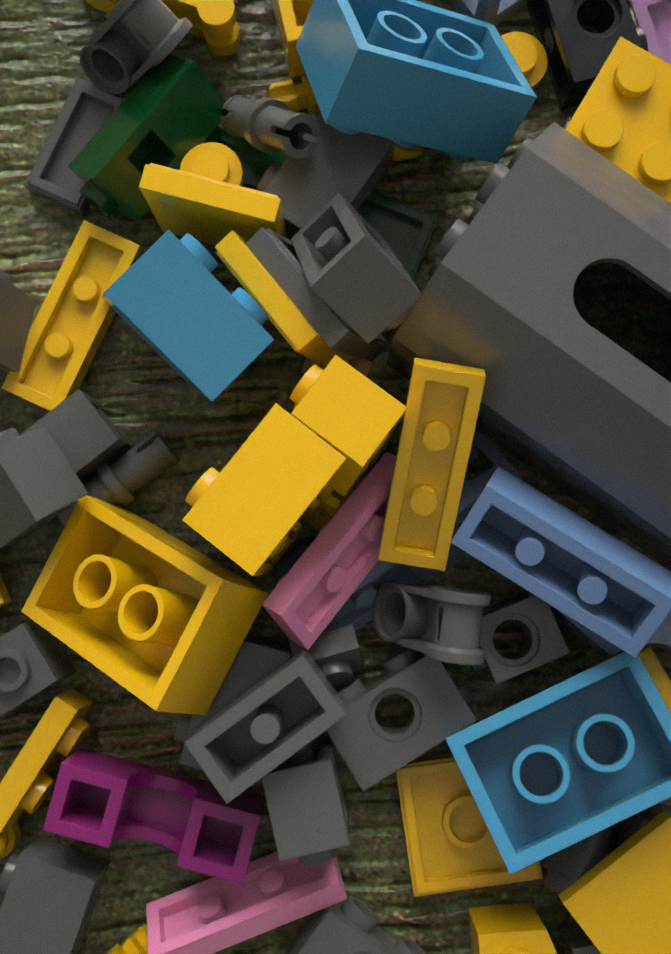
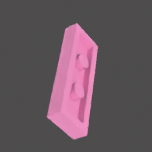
[262,452,396,650]
[146,852,347,954]

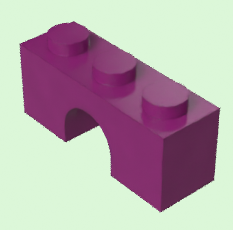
[43,748,266,885]

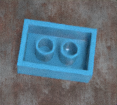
[296,0,537,164]
[102,229,274,401]
[445,652,671,875]

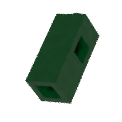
[68,55,229,222]

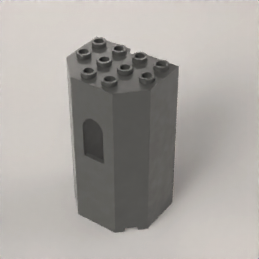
[386,122,671,570]

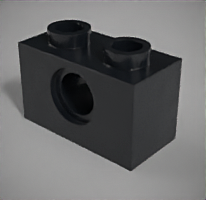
[526,0,648,111]

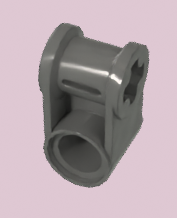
[79,0,193,94]
[373,583,492,665]

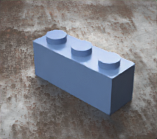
[451,466,671,658]

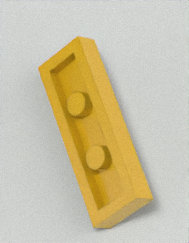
[1,220,145,411]
[378,357,486,571]

